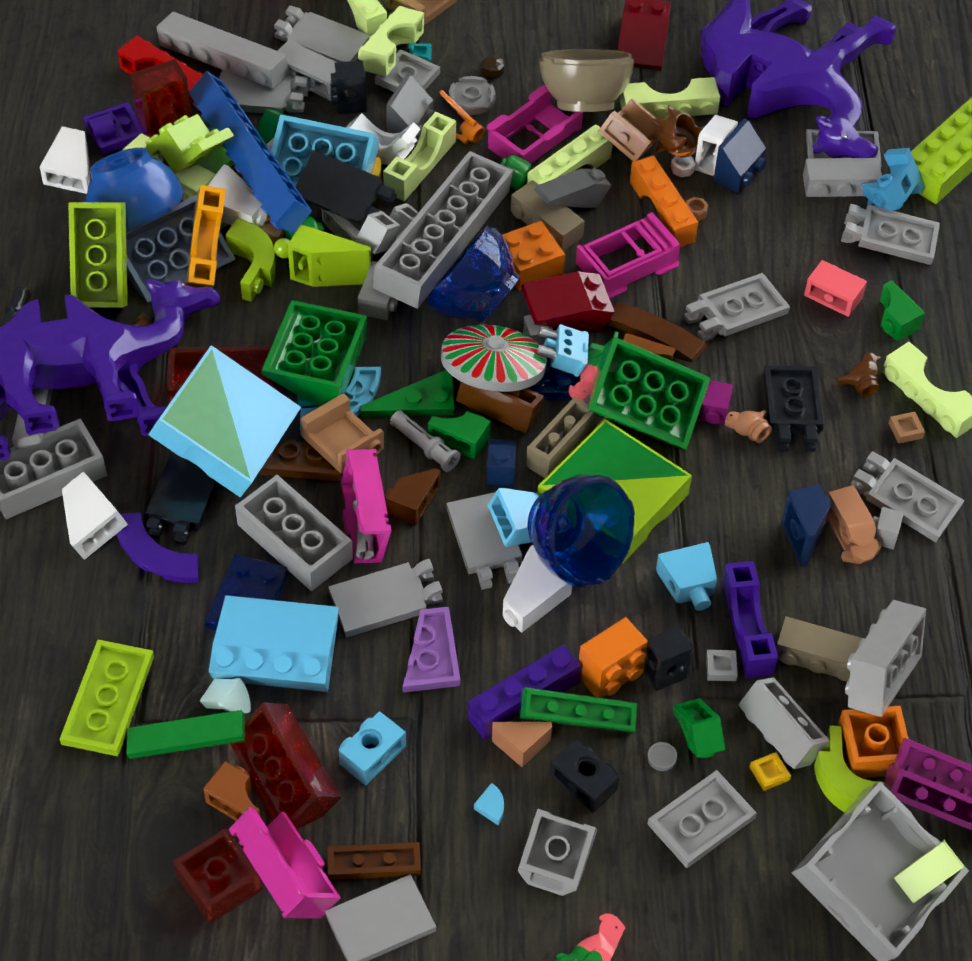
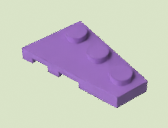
[403,607,461,693]

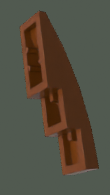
[606,302,707,363]

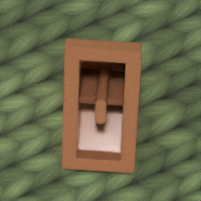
[492,722,552,767]

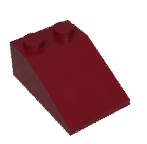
[618,0,671,70]
[521,271,615,333]

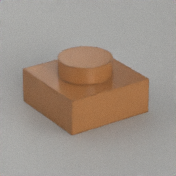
[889,412,925,444]

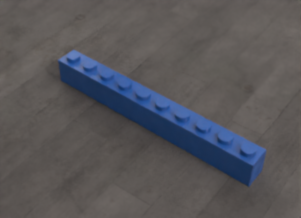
[189,71,312,234]

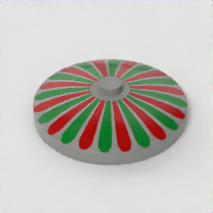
[441,325,547,392]

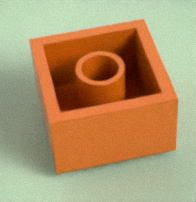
[496,221,565,291]
[578,617,648,698]
[837,706,908,779]

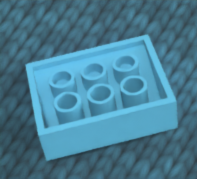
[271,114,380,186]
[209,595,339,692]

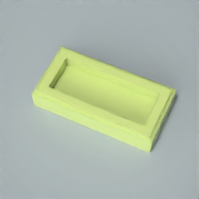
[894,840,964,903]

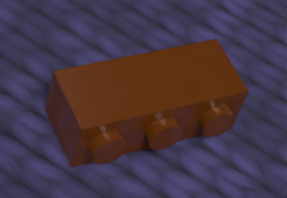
[456,382,544,433]

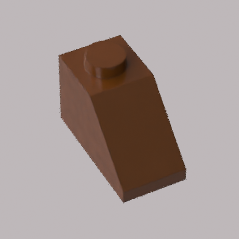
[385,468,441,526]

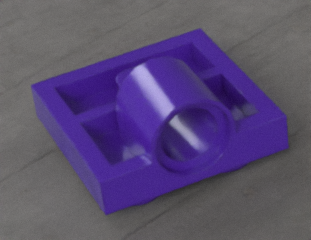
[83,102,146,155]

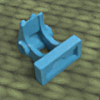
[861,148,926,211]

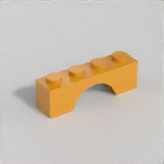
[186,185,226,288]

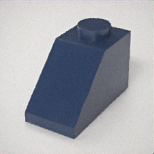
[486,439,516,487]

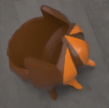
[647,106,704,158]

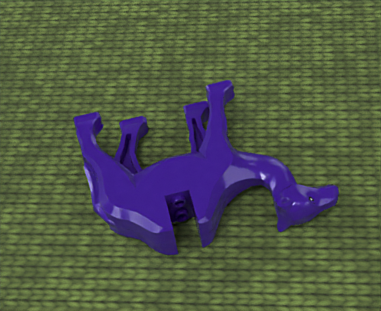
[701,0,896,158]
[0,279,221,461]

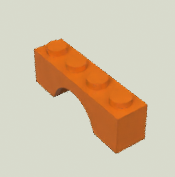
[630,155,698,247]

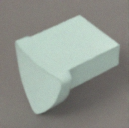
[200,678,251,713]

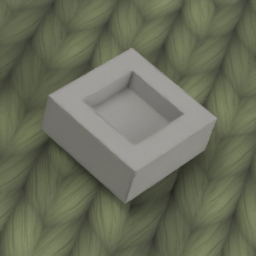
[706,650,737,681]

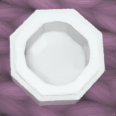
[671,156,695,177]

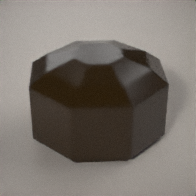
[481,56,504,78]

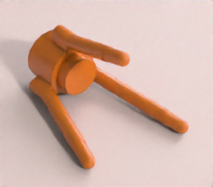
[440,90,485,144]

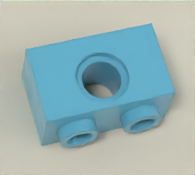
[339,711,406,785]

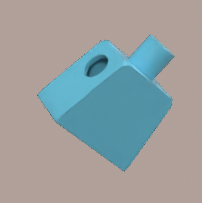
[487,488,558,547]
[656,542,717,611]

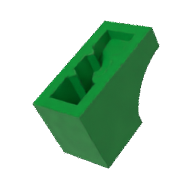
[880,280,925,342]
[428,411,491,460]
[672,698,725,758]

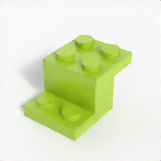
[145,114,234,174]

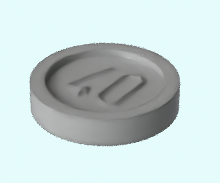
[647,742,677,771]

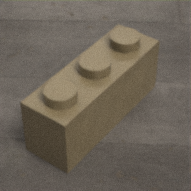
[511,180,585,251]
[526,397,596,478]
[776,616,862,681]

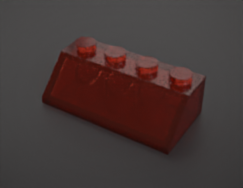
[230,703,342,830]

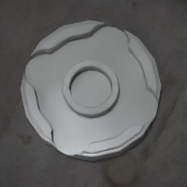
[448,76,495,115]

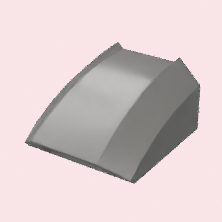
[518,809,597,896]

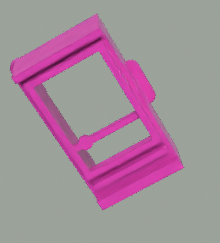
[487,85,583,164]
[576,212,680,299]
[341,449,391,563]
[229,807,341,918]

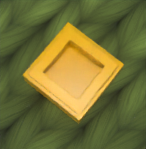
[749,752,791,791]

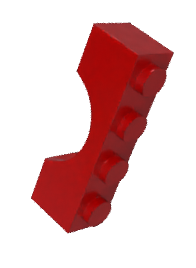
[117,36,203,110]

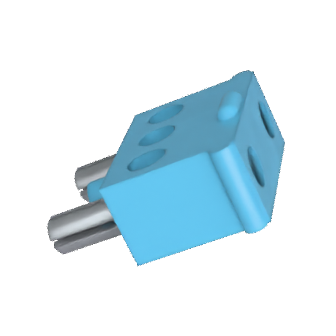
[537,325,589,377]

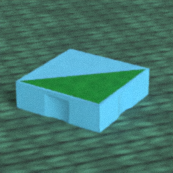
[149,345,301,497]

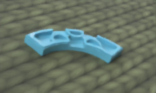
[300,367,381,435]

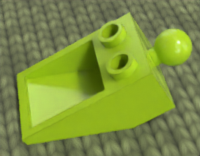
[274,225,371,287]

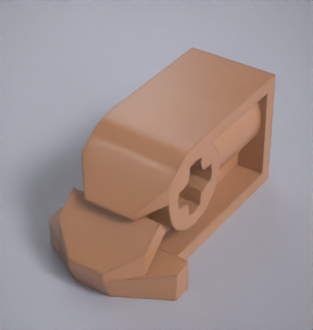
[827,485,882,564]

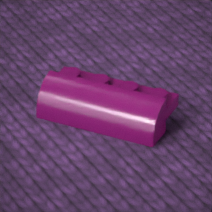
[884,738,972,830]

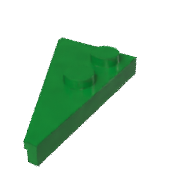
[361,370,454,417]

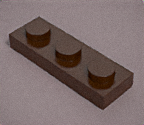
[327,842,421,880]

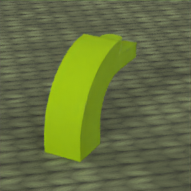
[226,218,276,302]
[814,725,885,813]

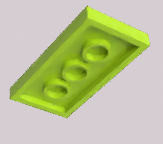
[60,640,154,756]

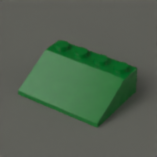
[262,300,367,406]
[588,337,710,451]

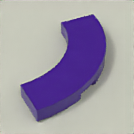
[116,512,199,583]

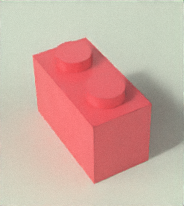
[804,260,867,317]

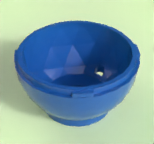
[86,147,184,229]

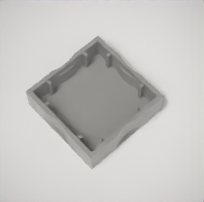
[792,781,969,961]

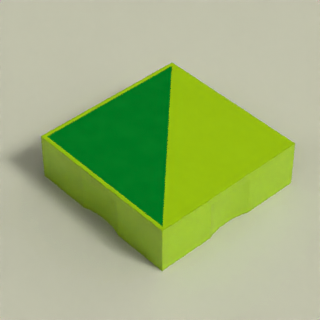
[537,419,692,563]

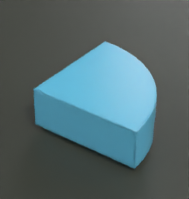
[474,783,504,825]

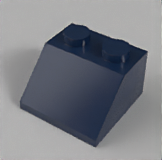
[713,119,766,193]
[781,484,831,567]

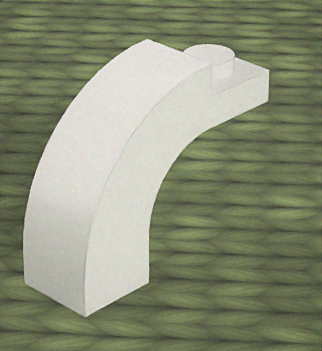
[346,113,420,165]

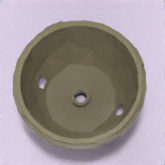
[539,49,634,112]

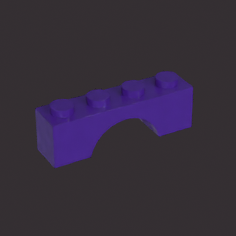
[722,561,778,679]
[468,645,581,740]

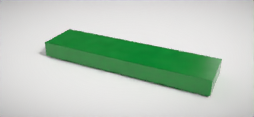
[520,688,637,733]
[127,710,245,759]

